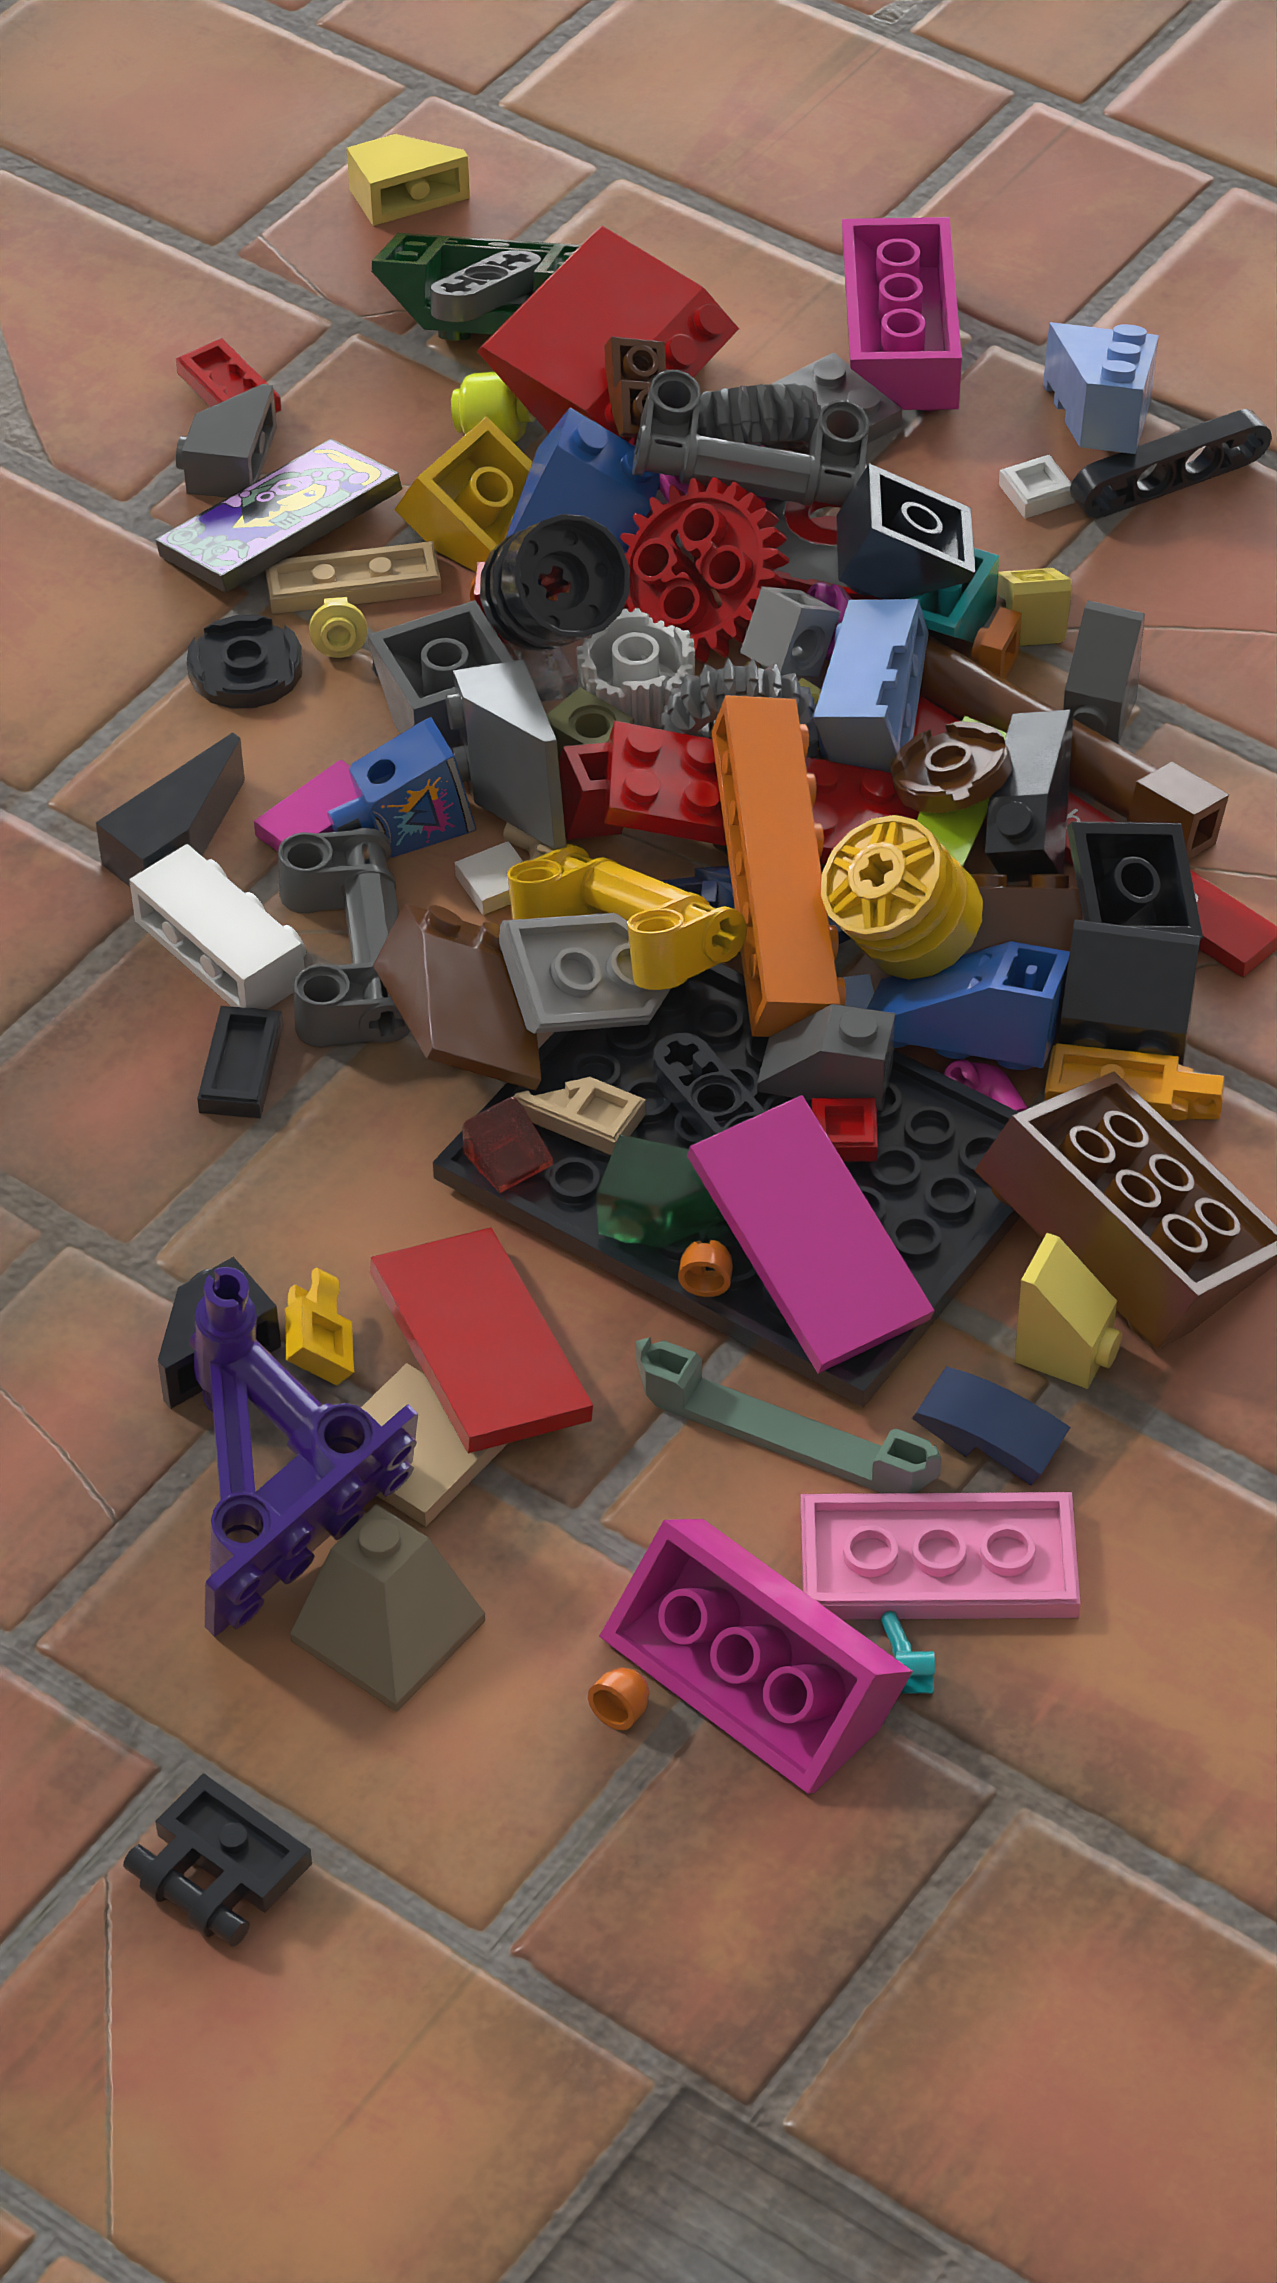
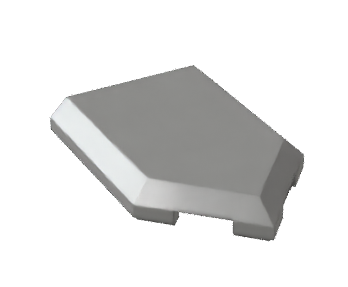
[499,913,671,1034]

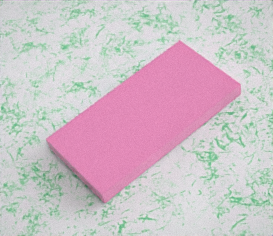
[800,1492,1080,1620]

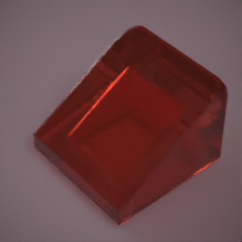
[462,1097,553,1193]

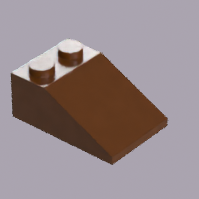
[373,903,541,1091]

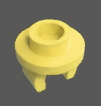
[309,597,367,658]

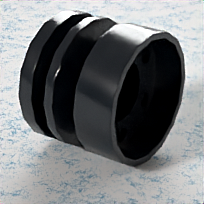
[480,514,630,652]

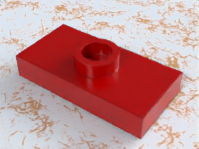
[176,338,281,413]

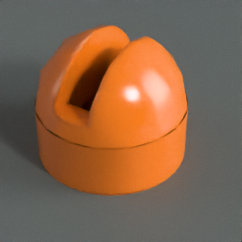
[678,1240,733,1297]
[588,1667,649,1730]

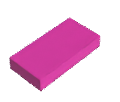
[254,759,357,852]

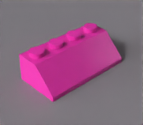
[842,217,962,411]
[599,1519,913,1794]

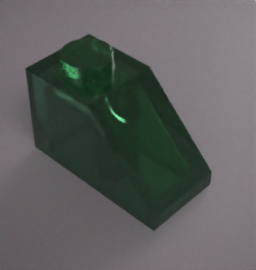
[597,1135,725,1248]

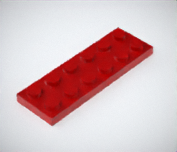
[604,721,964,868]

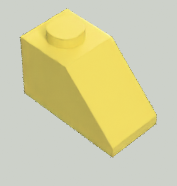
[347,134,470,226]
[1014,1233,1122,1389]

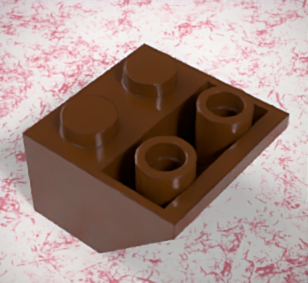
[963,873,1083,955]

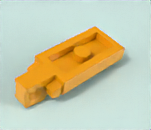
[1045,1043,1224,1121]

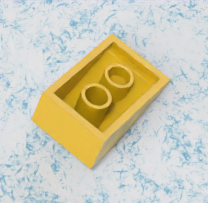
[394,416,548,592]

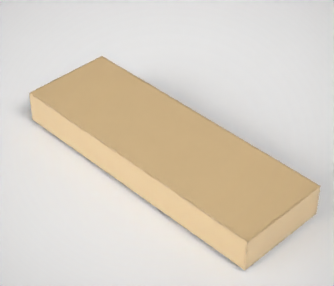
[265,541,442,614]

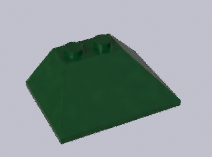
[371,233,580,340]

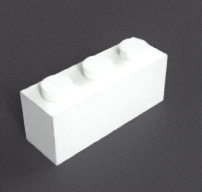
[129,844,306,1010]

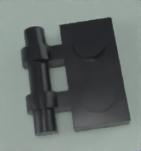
[123,1773,312,1946]

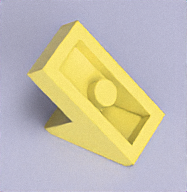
[997,568,1072,646]

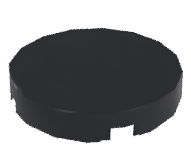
[187,615,303,709]

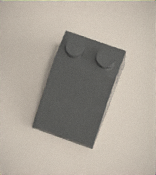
[446,660,566,849]

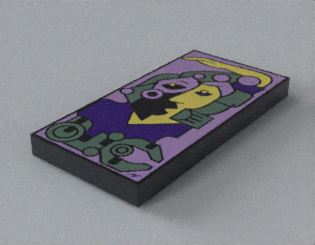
[155,439,402,593]

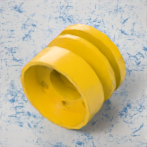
[821,815,983,980]

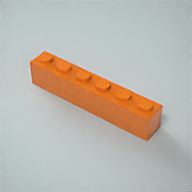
[712,695,846,1037]

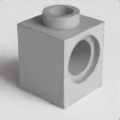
[740,587,841,677]

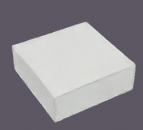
[999,454,1075,519]
[455,841,523,915]

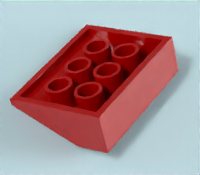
[477,225,739,442]

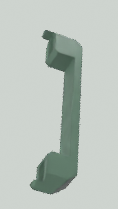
[635,1337,941,1493]

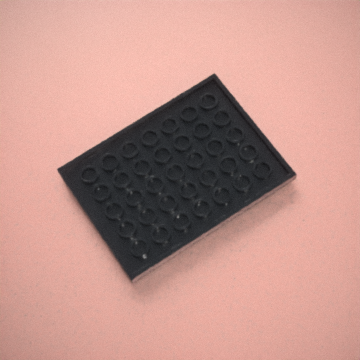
[433,963,1021,1408]

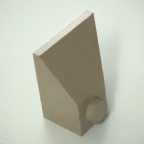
[290,1504,485,1712]

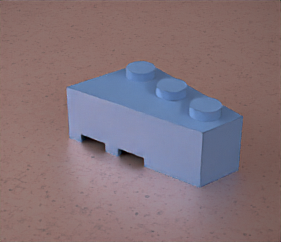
[1043,322,1159,454]
[813,599,929,773]

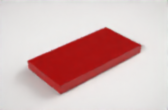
[370,1227,593,1454]

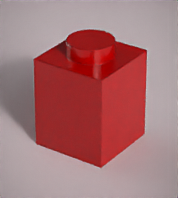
[559,742,624,840]

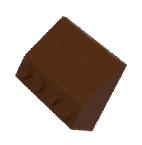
[974,1071,1277,1350]

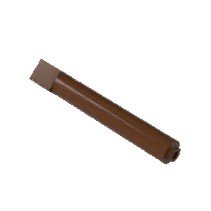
[919,635,1229,860]

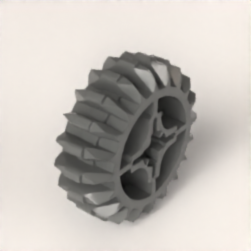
[697,383,821,451]
[661,658,819,758]

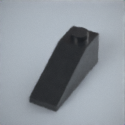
[985,710,1073,882]
[96,732,245,887]

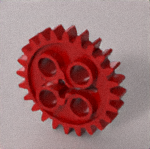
[620,477,789,664]

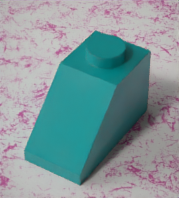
[908,548,999,643]

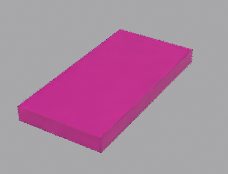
[687,1095,935,1373]

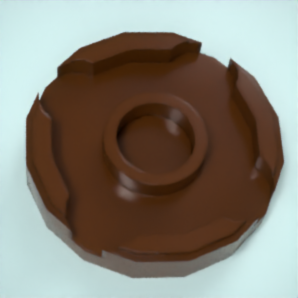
[891,721,1012,813]

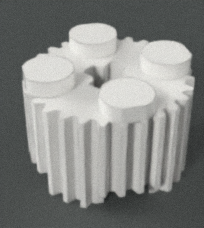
[577,608,695,729]

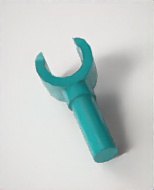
[880,1611,935,1694]

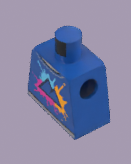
[327,717,477,858]

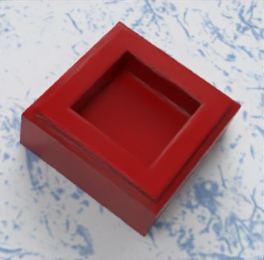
[812,1098,878,1161]

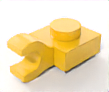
[285,1267,354,1386]

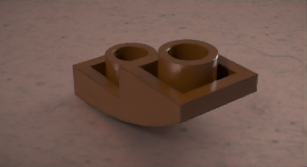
[604,336,671,438]

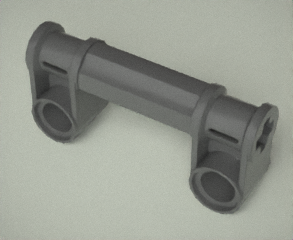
[632,370,869,506]
[278,828,411,1047]

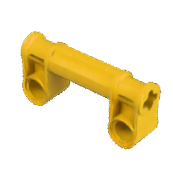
[507,844,747,990]

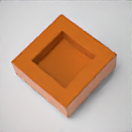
[972,607,1022,680]

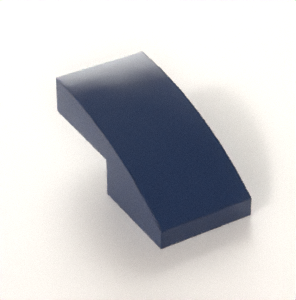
[911,1366,1071,1485]

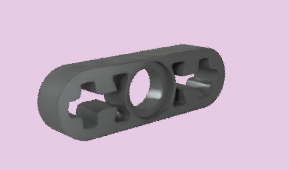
[431,250,541,322]

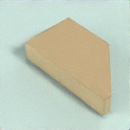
[511,1077,646,1157]

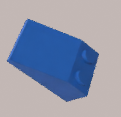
[506,408,660,592]

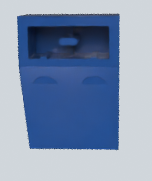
[866,941,1070,1070]

